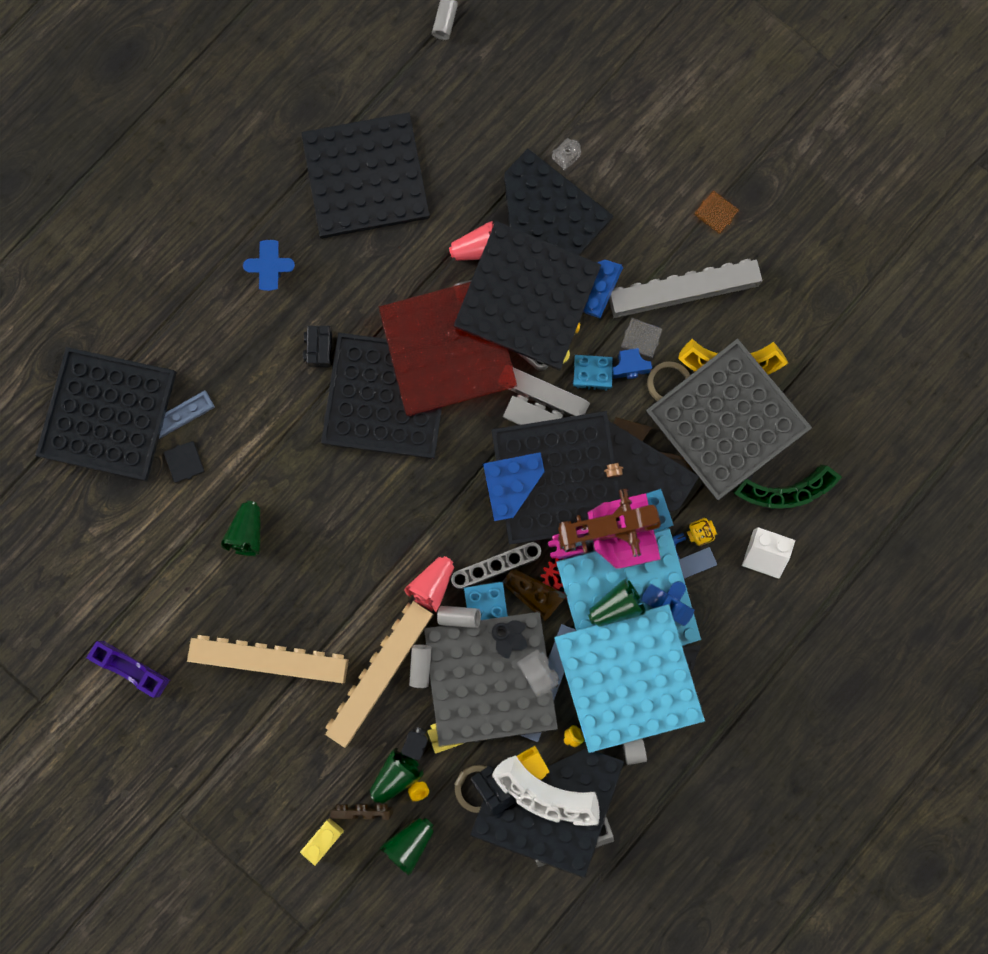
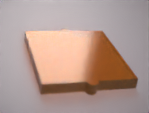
[694,190,739,234]

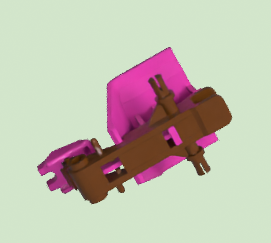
[548,489,661,569]

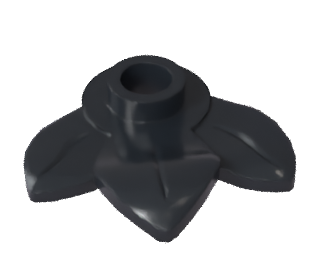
[492,620,528,659]

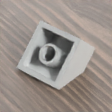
[742,528,795,579]

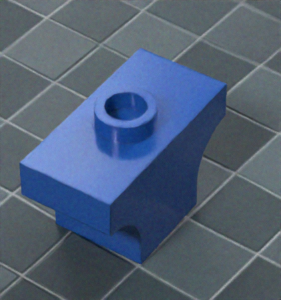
[612,348,652,379]

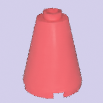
[449,221,494,261]
[404,556,454,612]

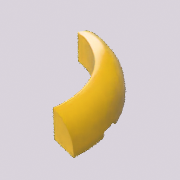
[679,339,788,375]

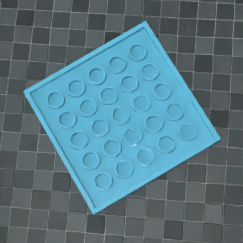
[556,528,701,646]
[554,604,705,753]

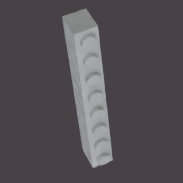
[609,259,762,318]

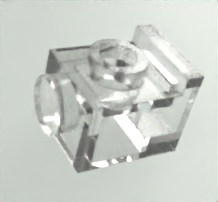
[552,138,581,170]

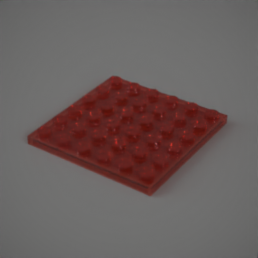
[379,282,517,416]

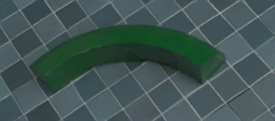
[733,465,842,508]

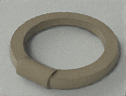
[647,361,690,401]
[454,765,487,813]

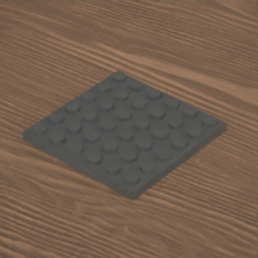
[646,338,812,501]
[424,612,558,747]

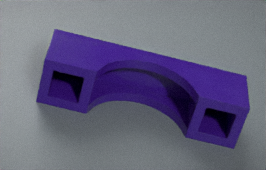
[86,641,170,698]

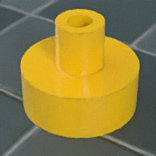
[564,725,584,747]
[408,781,429,801]

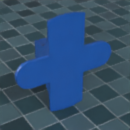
[243,240,295,291]
[641,581,695,627]

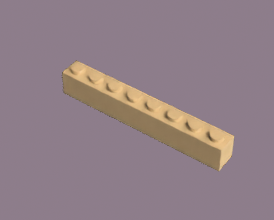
[325,601,434,748]
[187,635,349,683]

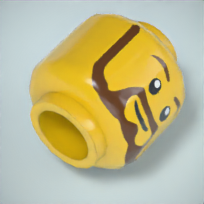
[687,518,717,546]

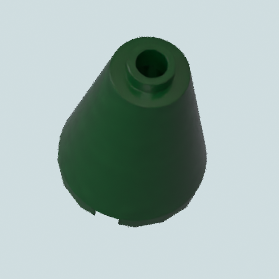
[220,501,260,556]
[588,578,646,627]
[370,748,423,804]
[380,818,434,876]

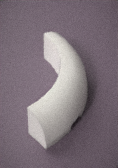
[492,756,599,825]

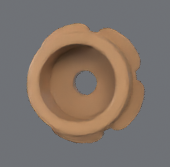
[604,463,624,478]

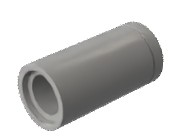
[432,0,458,40]
[437,606,481,628]
[409,644,431,688]

